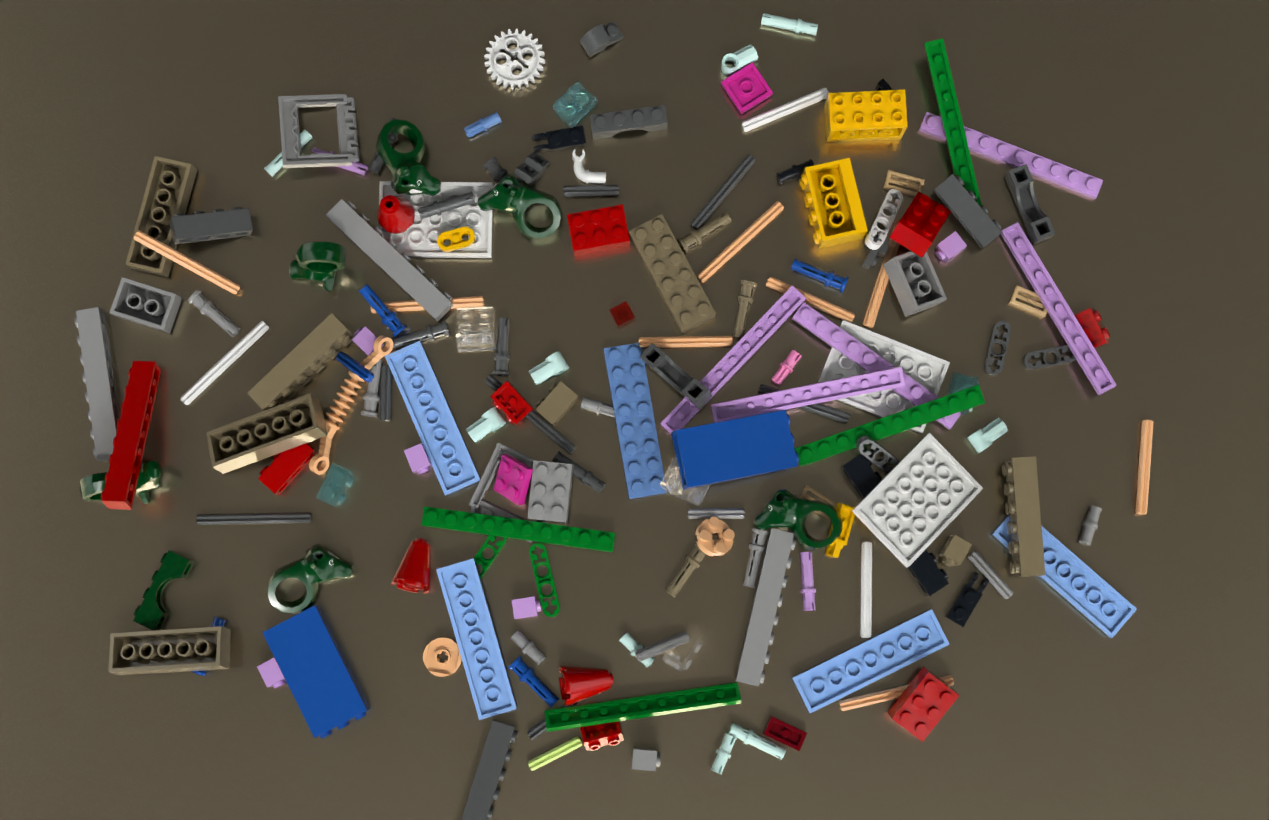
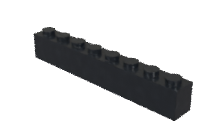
[840,454,949,597]

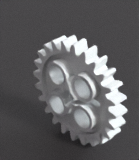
[484,29,545,90]

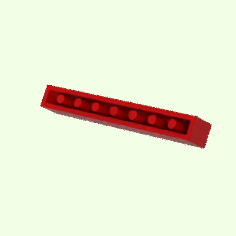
[101,361,161,510]

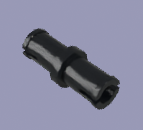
[776,159,814,185]

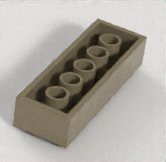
[125,156,197,278]
[628,214,716,335]
[247,313,353,410]
[206,393,328,474]
[1002,456,1045,577]
[108,626,231,675]

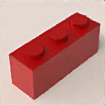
[258,443,317,495]

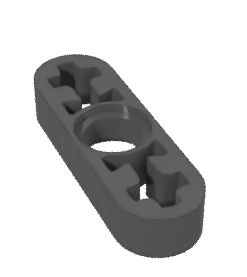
[984,321,1011,376]
[1023,345,1076,370]
[856,436,900,474]

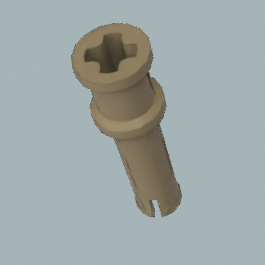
[677,212,732,254]
[731,280,758,339]
[665,542,706,598]

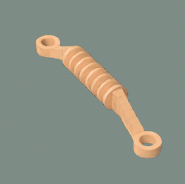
[309,335,393,475]

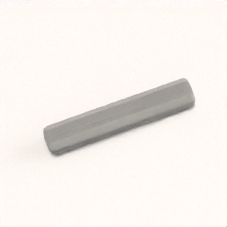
[688,508,745,519]
[968,551,1013,599]
[635,631,689,662]

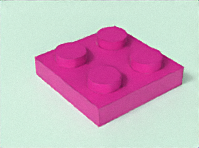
[721,62,773,114]
[493,454,533,505]

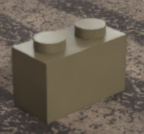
[536,381,579,427]
[937,535,972,567]

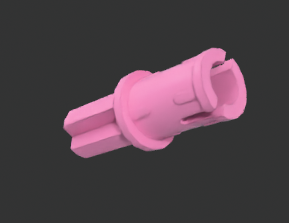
[772,350,802,386]

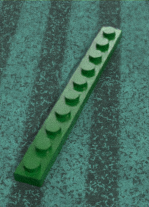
[924,38,982,206]
[794,384,985,467]
[421,506,616,553]
[544,682,741,732]

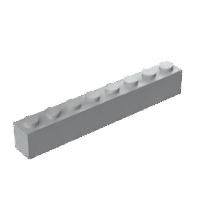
[326,199,454,322]
[74,307,120,462]
[735,528,796,686]

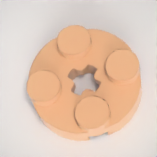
[695,517,735,556]
[423,637,462,677]

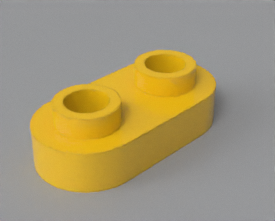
[437,227,475,252]

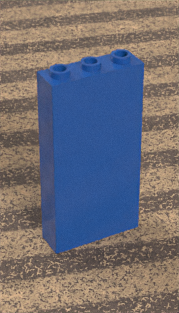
[671,410,799,490]
[262,605,370,739]

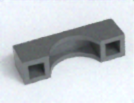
[590,105,668,139]
[1004,164,1056,245]
[640,343,713,410]

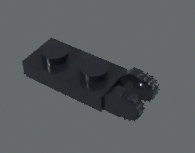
[532,125,586,152]
[946,572,989,627]

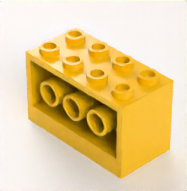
[824,89,908,143]
[799,158,868,249]

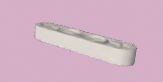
[865,189,903,250]

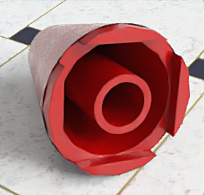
[377,195,415,234]
[391,538,431,594]
[559,666,614,705]

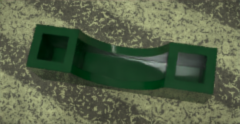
[133,550,194,631]

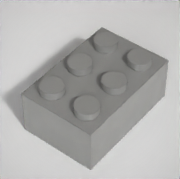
[883,251,947,317]
[109,277,182,334]
[527,460,574,523]

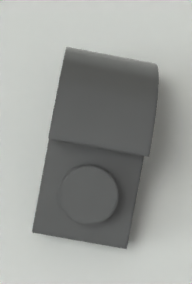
[580,21,624,57]
[514,152,550,185]
[861,235,889,270]

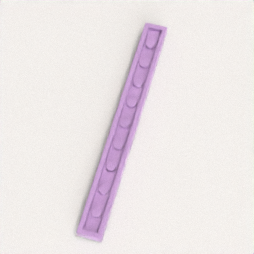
[919,112,1103,199]
[1001,222,1117,396]
[660,285,806,434]
[792,302,961,430]
[711,366,905,423]

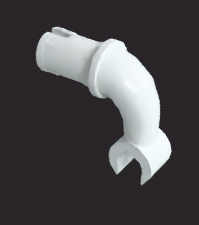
[572,149,606,185]

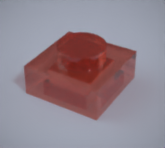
[610,301,635,328]

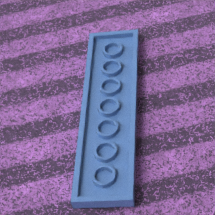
[603,343,667,499]

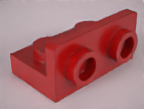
[1075,308,1110,348]
[490,381,534,425]
[580,721,624,751]

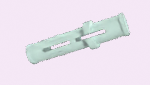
[761,13,818,36]
[264,129,313,177]
[728,723,786,760]

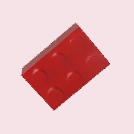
[889,191,951,257]
[567,204,630,256]
[888,666,959,742]

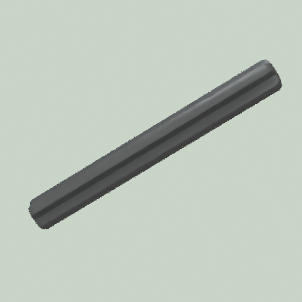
[690,154,756,230]
[758,384,850,424]

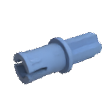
[464,111,502,137]

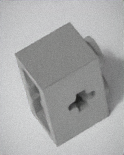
[632,746,661,771]

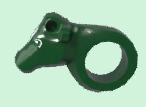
[376,119,441,196]
[478,174,562,239]
[289,242,346,292]
[80,460,162,504]
[755,489,843,551]
[267,544,353,613]

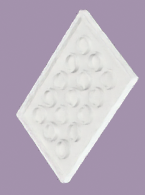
[378,181,494,258]
[818,320,950,434]
[852,433,983,568]

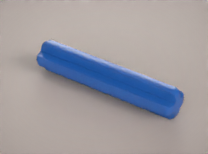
[336,351,374,383]

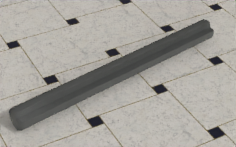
[485,375,576,454]
[196,512,312,525]

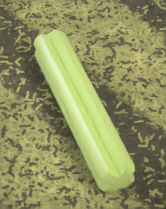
[528,736,583,771]

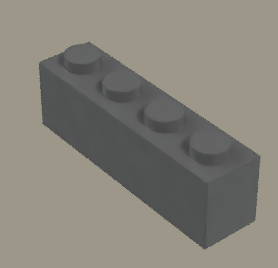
[933,174,1002,248]
[170,207,253,245]

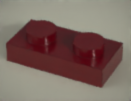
[763,716,807,751]

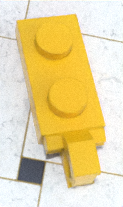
[825,503,855,558]

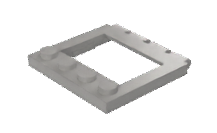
[278,94,360,168]
[469,443,546,543]

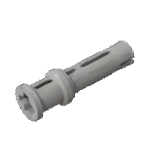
[188,289,241,337]
[360,359,383,417]
[743,528,769,588]

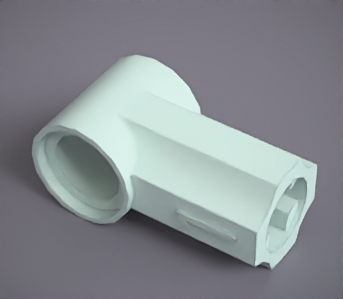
[721,44,758,76]
[529,351,569,385]
[466,407,506,443]
[967,418,1008,453]

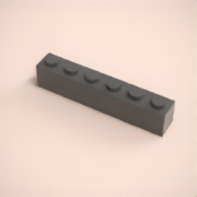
[461,719,518,820]

